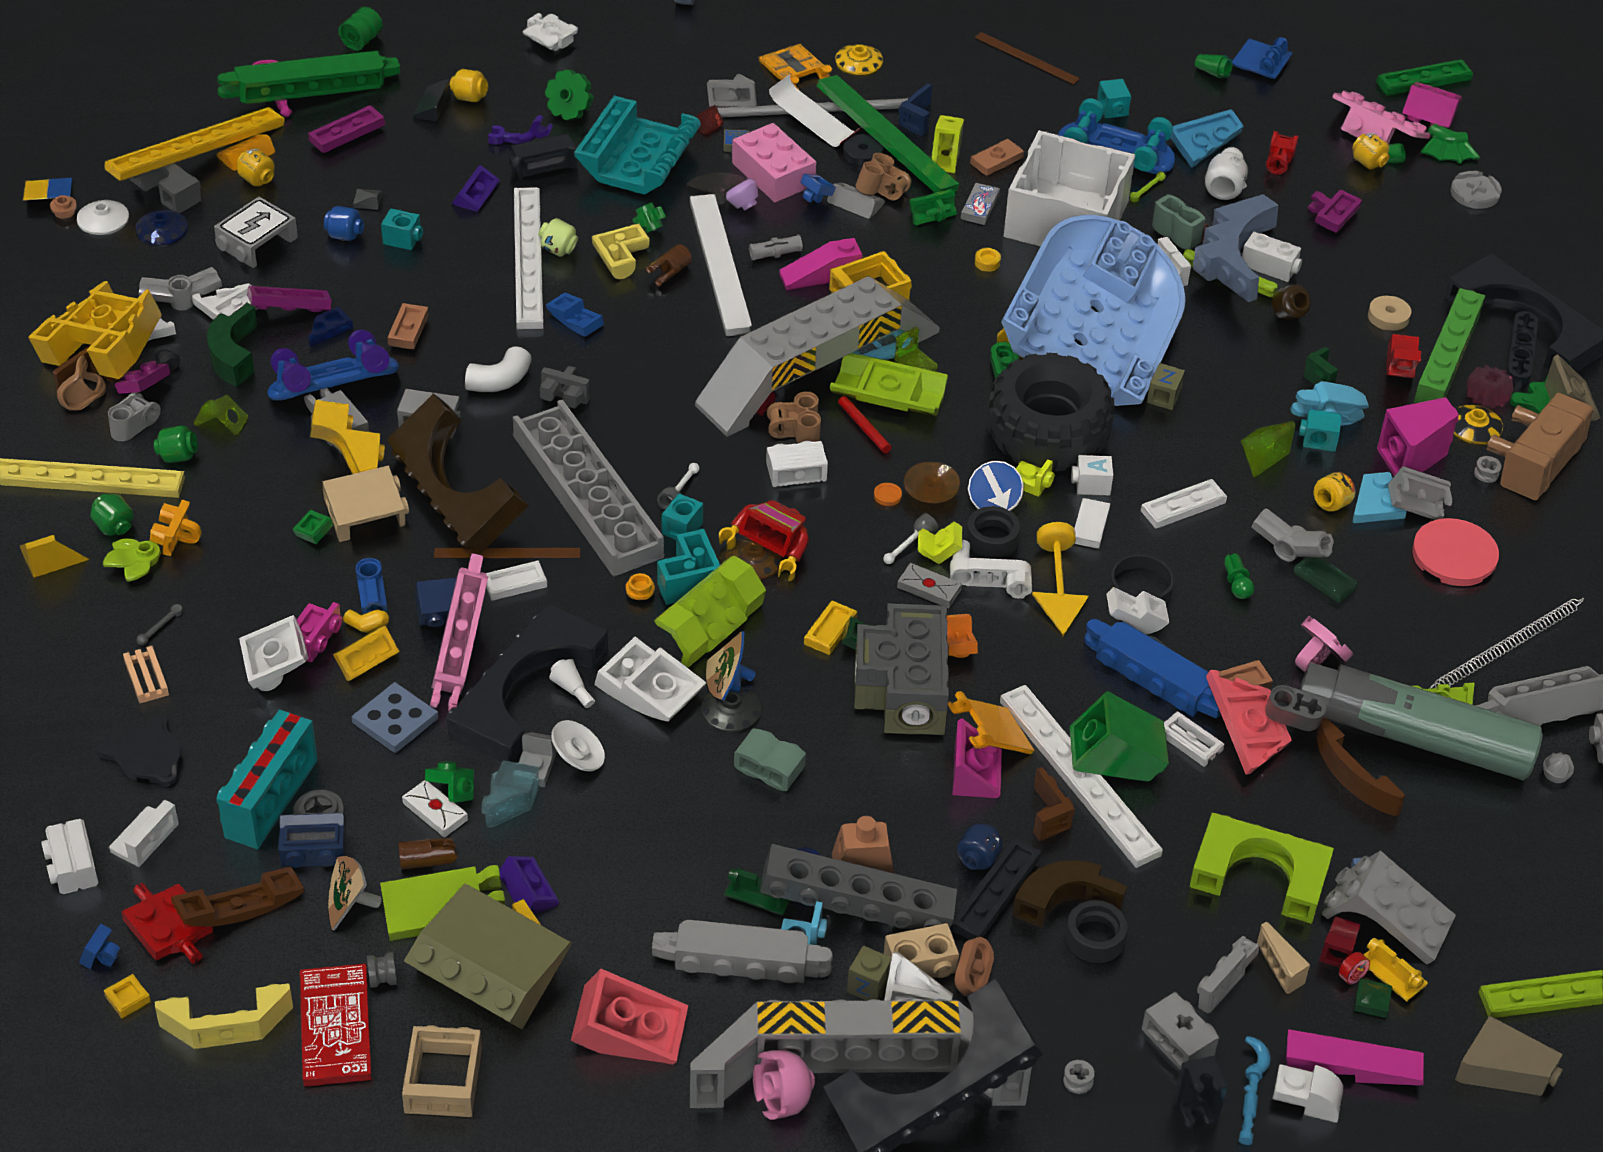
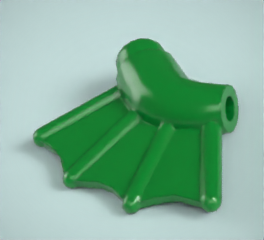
[1421,124,1480,164]

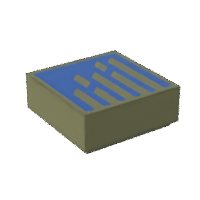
[724,129,749,152]

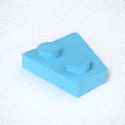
[1352,472,1407,523]

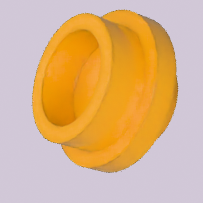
[626,573,655,600]

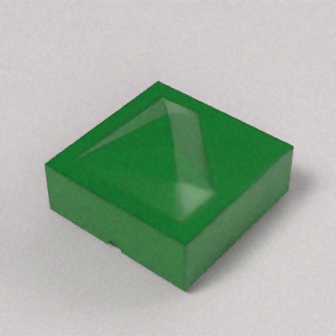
[293,509,334,544]

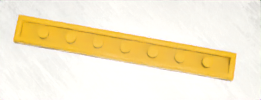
[105,107,284,181]

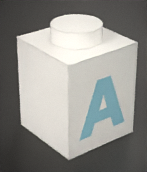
[1071,455,1113,495]

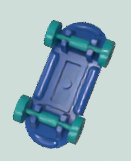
[1058,98,1175,174]

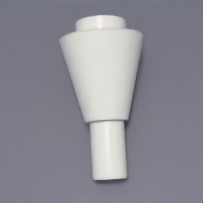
[549,659,595,708]

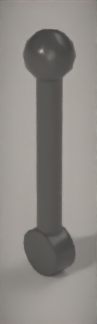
[137,604,183,645]

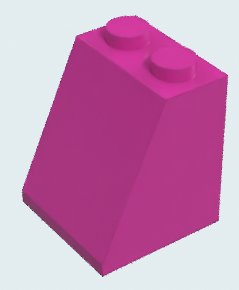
[1377,397,1458,476]

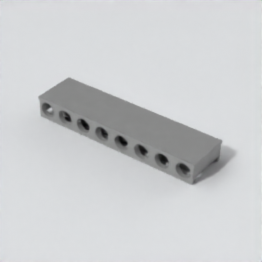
[513,400,664,577]

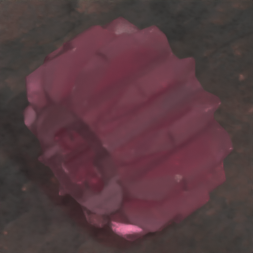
[1467,364,1513,409]

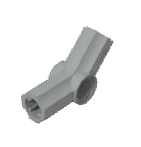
[139,267,222,310]
[1251,508,1334,562]

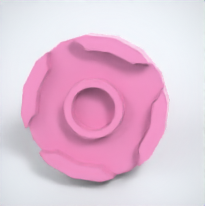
[1295,616,1354,672]

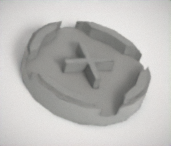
[1450,171,1502,209]

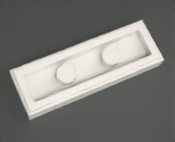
[1141,479,1227,529]

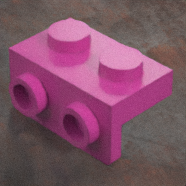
[297,602,343,662]

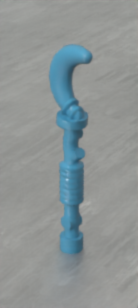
[1239,1036,1271,1145]

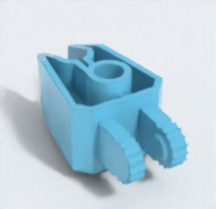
[1291,381,1369,425]

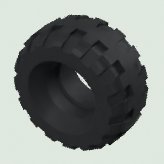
[987,353,1115,472]

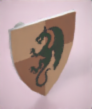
[328,856,381,931]

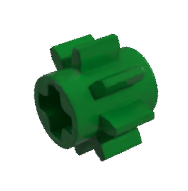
[632,202,666,233]

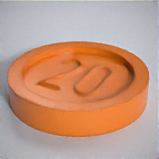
[874,483,902,506]

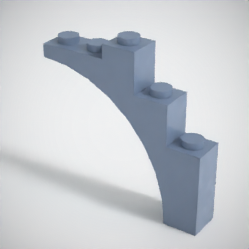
[1193,194,1279,302]

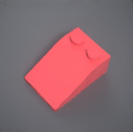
[571,969,688,1065]

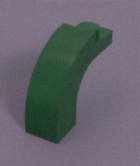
[207,303,258,387]

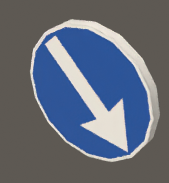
[968,461,1024,511]

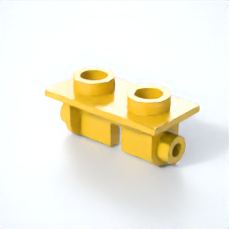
[1364,938,1428,1002]

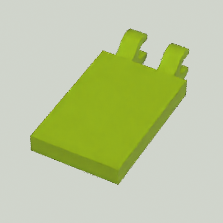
[380,865,505,941]

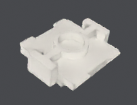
[523,13,578,51]

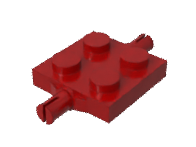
[122,883,213,964]

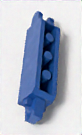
[1084,619,1221,718]

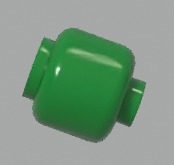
[154,425,198,464]
[90,493,134,536]

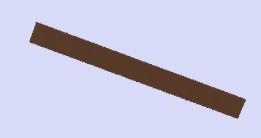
[974,32,1080,84]
[434,548,580,558]

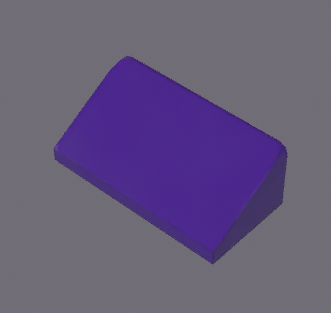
[452,165,500,211]
[499,856,559,915]

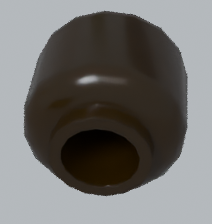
[1272,285,1311,320]

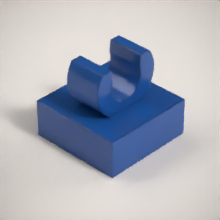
[800,174,836,203]
[79,923,120,969]

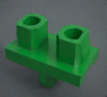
[909,189,957,226]

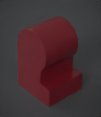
[1319,916,1361,968]

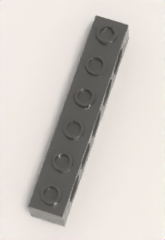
[760,844,957,930]

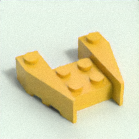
[28,281,162,379]

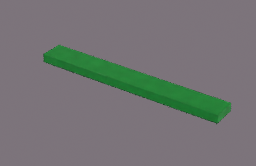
[817,75,959,193]

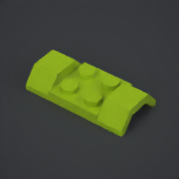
[830,353,948,417]
[654,555,766,668]

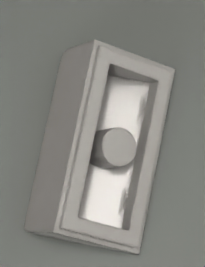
[827,183,885,219]

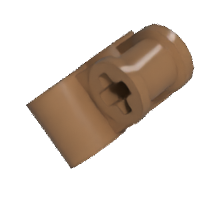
[855,153,912,200]
[767,392,821,444]

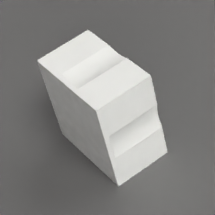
[1004,131,1135,246]

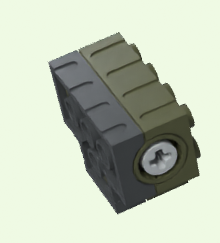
[854,603,949,735]

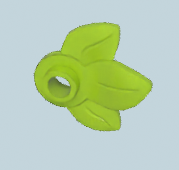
[103,539,161,582]

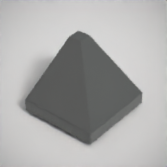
[353,189,383,210]

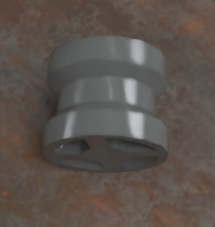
[367,952,397,988]

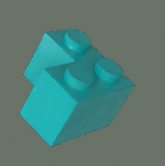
[657,529,720,605]

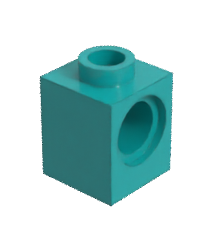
[1097,79,1131,118]
[381,209,423,250]
[1299,409,1341,452]
[662,493,703,540]

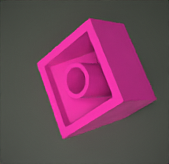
[1402,82,1463,128]

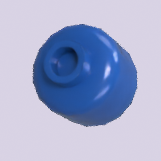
[324,206,364,241]

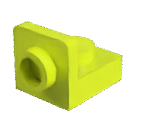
[1016,459,1055,497]
[918,522,962,564]

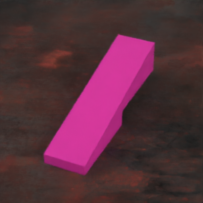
[1287,1029,1424,1085]

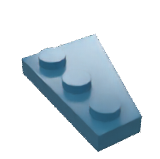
[1170,109,1244,168]

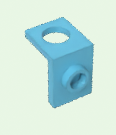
[781,901,827,945]

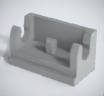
[1388,467,1452,520]

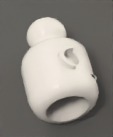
[1205,147,1248,200]

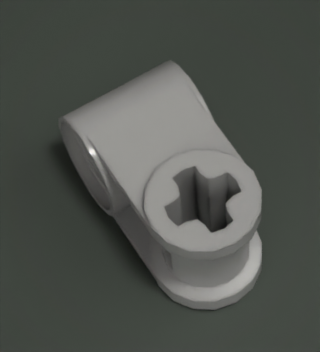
[108,392,161,441]

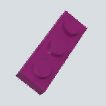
[308,105,385,153]
[247,286,332,312]

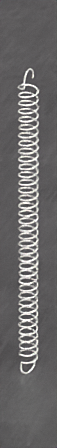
[1430,598,1584,689]

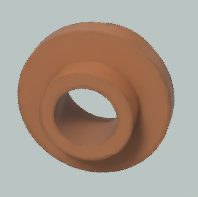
[50,195,77,219]

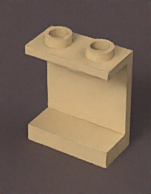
[323,465,409,542]

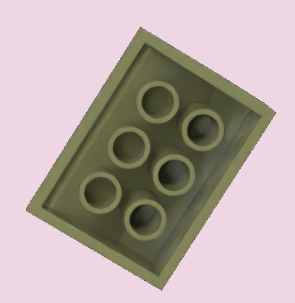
[404,883,572,1029]

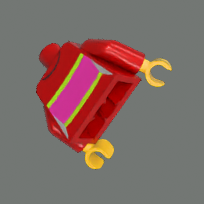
[719,500,809,581]

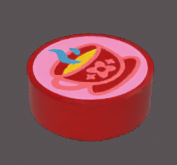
[1339,952,1370,985]

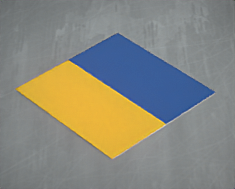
[23,178,72,200]

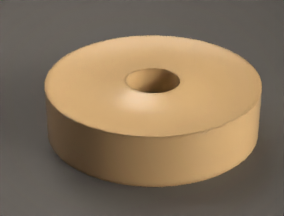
[1368,296,1411,331]

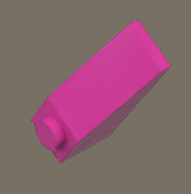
[779,238,862,290]

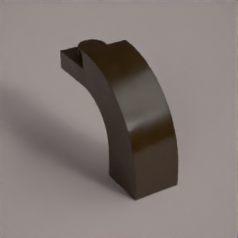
[1012,860,1128,928]

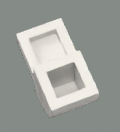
[1106,587,1169,635]
[1273,1064,1343,1123]

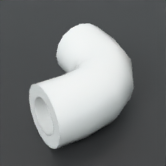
[465,347,532,392]

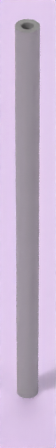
[715,98,908,118]

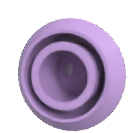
[726,178,759,211]

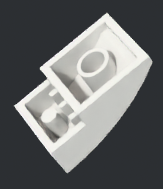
[594,637,706,721]

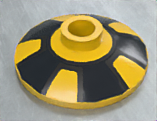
[1453,405,1503,444]

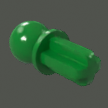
[1224,553,1254,599]

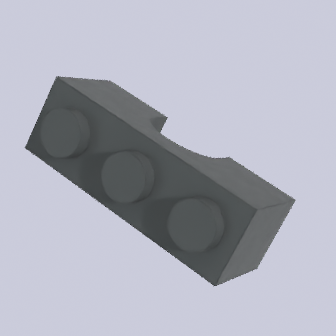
[130,163,202,213]

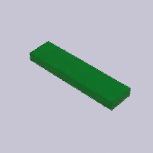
[1376,59,1473,96]

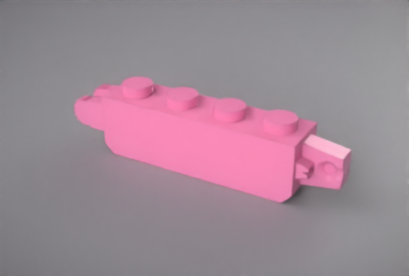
[430,553,488,711]

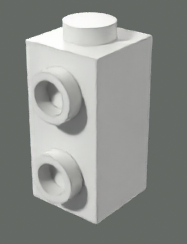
[1242,232,1302,282]

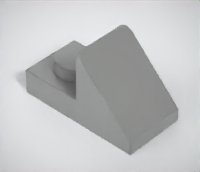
[707,74,757,107]
[515,732,557,787]

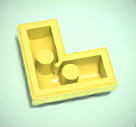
[592,224,649,279]

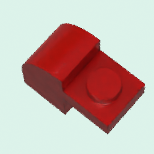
[1387,334,1421,379]

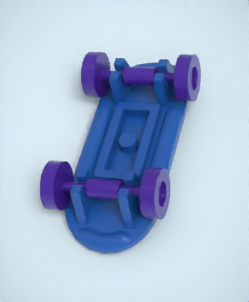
[267,330,399,401]

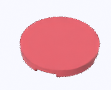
[1412,518,1499,586]

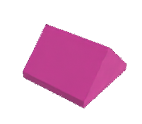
[953,718,1002,798]

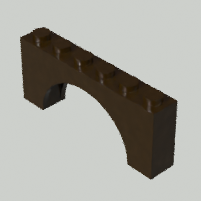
[387,393,529,553]

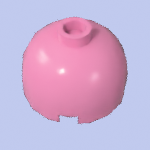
[753,1050,815,1120]

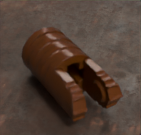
[645,244,692,287]
[398,838,458,870]

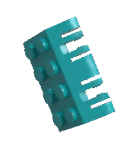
[575,96,701,194]

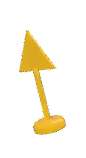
[1032,522,1089,636]

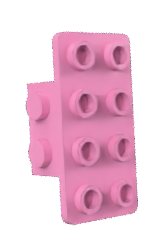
[1333,90,1430,144]

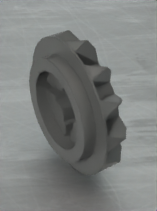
[293,789,344,833]

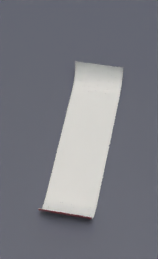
[769,74,860,147]

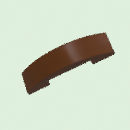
[1316,718,1405,817]
[171,866,304,927]

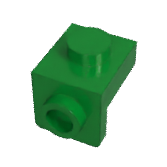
[425,761,474,803]

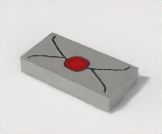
[897,563,962,608]

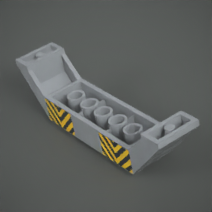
[695,276,940,437]
[690,999,1032,1108]

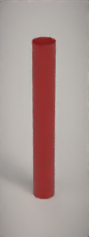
[838,396,892,453]

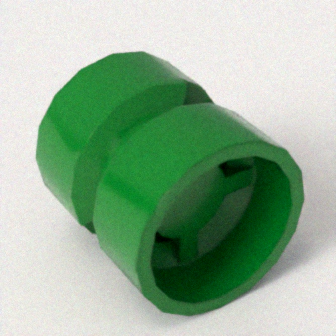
[338,7,383,51]

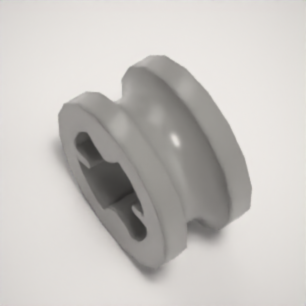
[1474,456,1501,483]
[1063,1060,1094,1094]

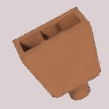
[832,816,894,874]

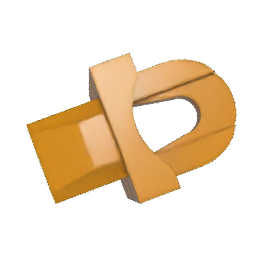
[149,500,202,557]

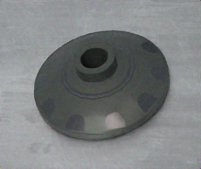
[702,687,761,733]

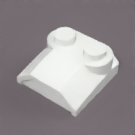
[239,615,308,691]

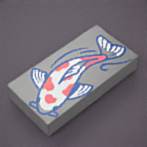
[961,183,1000,225]

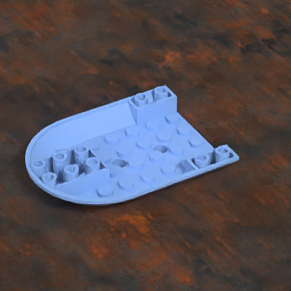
[1001,215,1185,406]

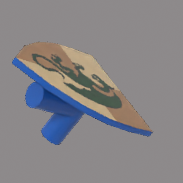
[706,631,756,701]

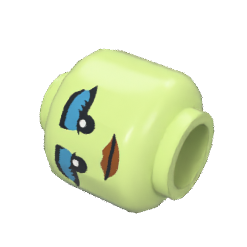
[538,218,579,257]

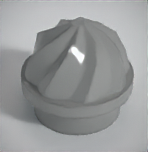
[1543,752,1574,783]

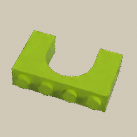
[1189,812,1334,924]

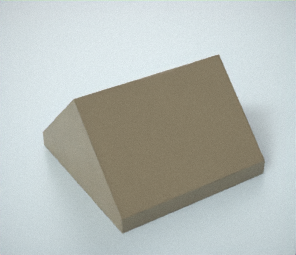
[1545,355,1601,421]

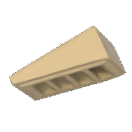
[1257,922,1310,994]

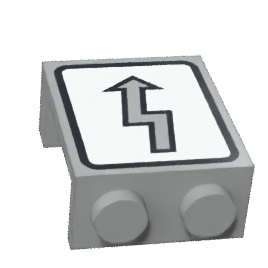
[214,197,298,268]

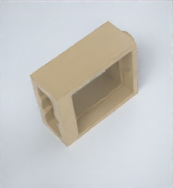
[402,1025,482,1117]

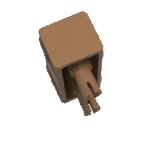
[1487,393,1593,500]

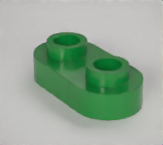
[990,342,1020,379]

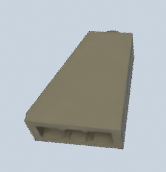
[1455,1016,1563,1096]

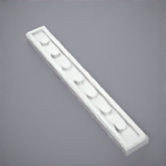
[514,188,543,329]
[690,194,752,336]
[1000,685,1163,868]

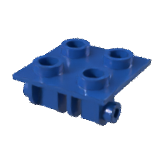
[1232,37,1292,79]

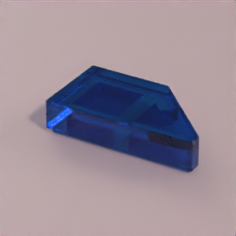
[308,307,353,347]

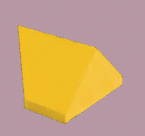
[20,535,90,578]

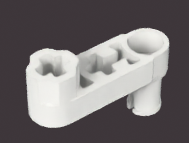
[950,540,1032,599]

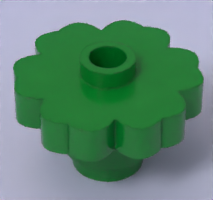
[545,69,593,120]

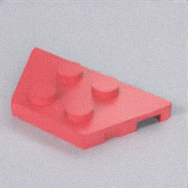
[1206,670,1292,774]

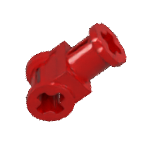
[1266,131,1299,175]

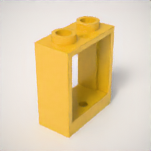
[829,251,912,300]

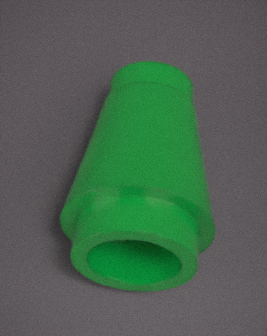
[1195,54,1233,79]

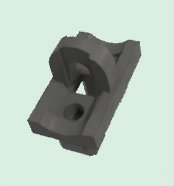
[540,366,590,408]

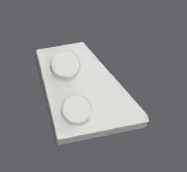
[192,283,259,320]
[884,952,953,1001]

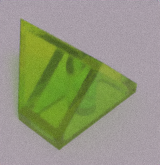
[1240,421,1296,478]

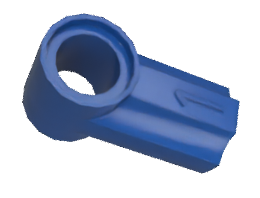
[355,558,388,614]

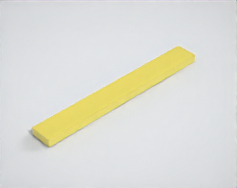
[0,458,185,498]

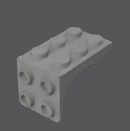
[1322,851,1456,964]

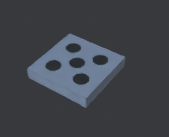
[352,682,438,754]

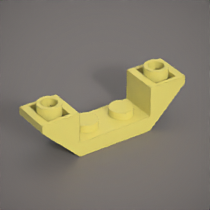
[155,983,293,1049]

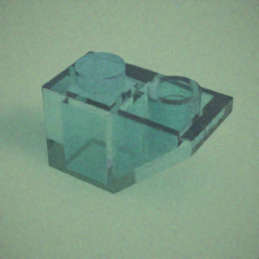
[481,760,539,828]

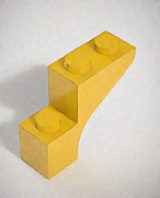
[310,400,384,474]

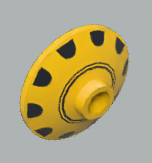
[835,44,883,75]

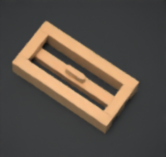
[123,646,169,704]

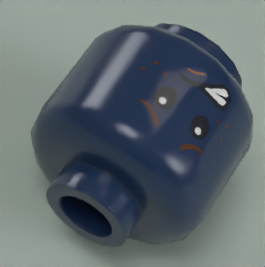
[957,824,1003,870]

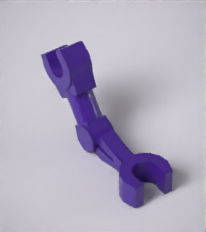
[488,115,553,145]

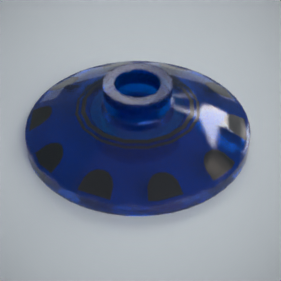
[135,210,188,245]

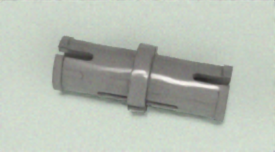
[749,235,803,261]

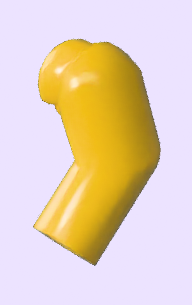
[343,609,389,633]

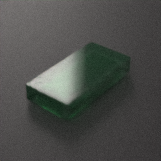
[1294,557,1358,603]

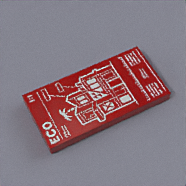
[300,963,372,1087]

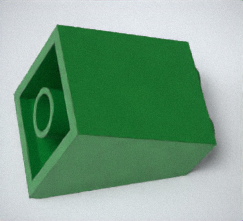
[1069,691,1169,782]

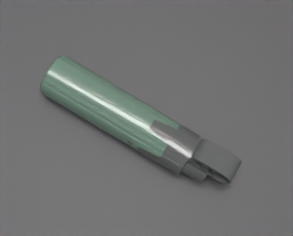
[1265,662,1543,780]

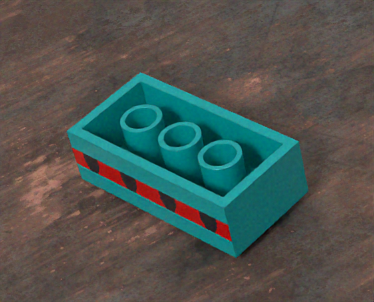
[216,710,318,849]

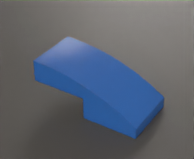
[546,293,604,337]

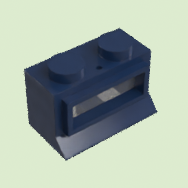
[278,813,346,868]

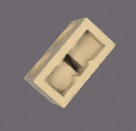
[884,923,959,978]

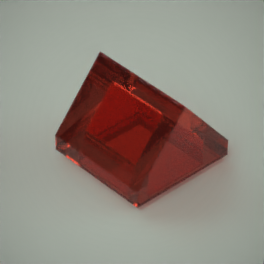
[695,105,724,135]

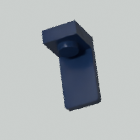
[898,83,932,136]

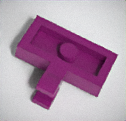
[1308,189,1362,233]
[115,361,171,394]

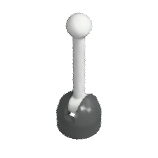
[657,463,699,510]
[883,513,938,564]

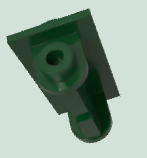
[724,867,790,916]

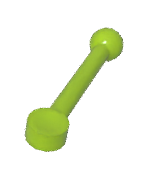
[1130,171,1166,202]

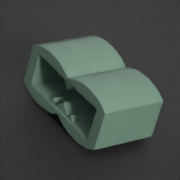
[1152,194,1205,249]
[734,728,806,791]

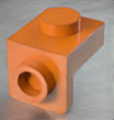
[946,614,978,658]

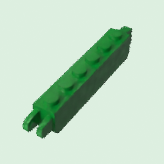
[218,51,400,104]

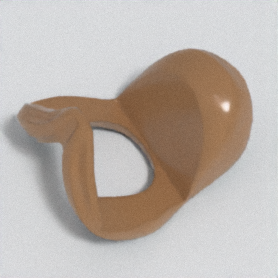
[57,355,106,411]

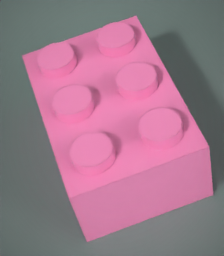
[732,123,816,202]

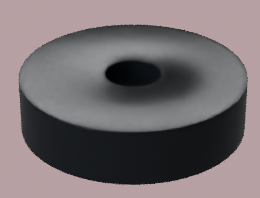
[843,134,883,167]

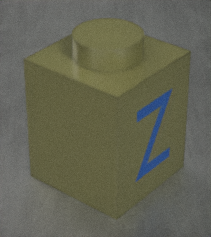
[1147,363,1185,410]
[847,946,892,1000]

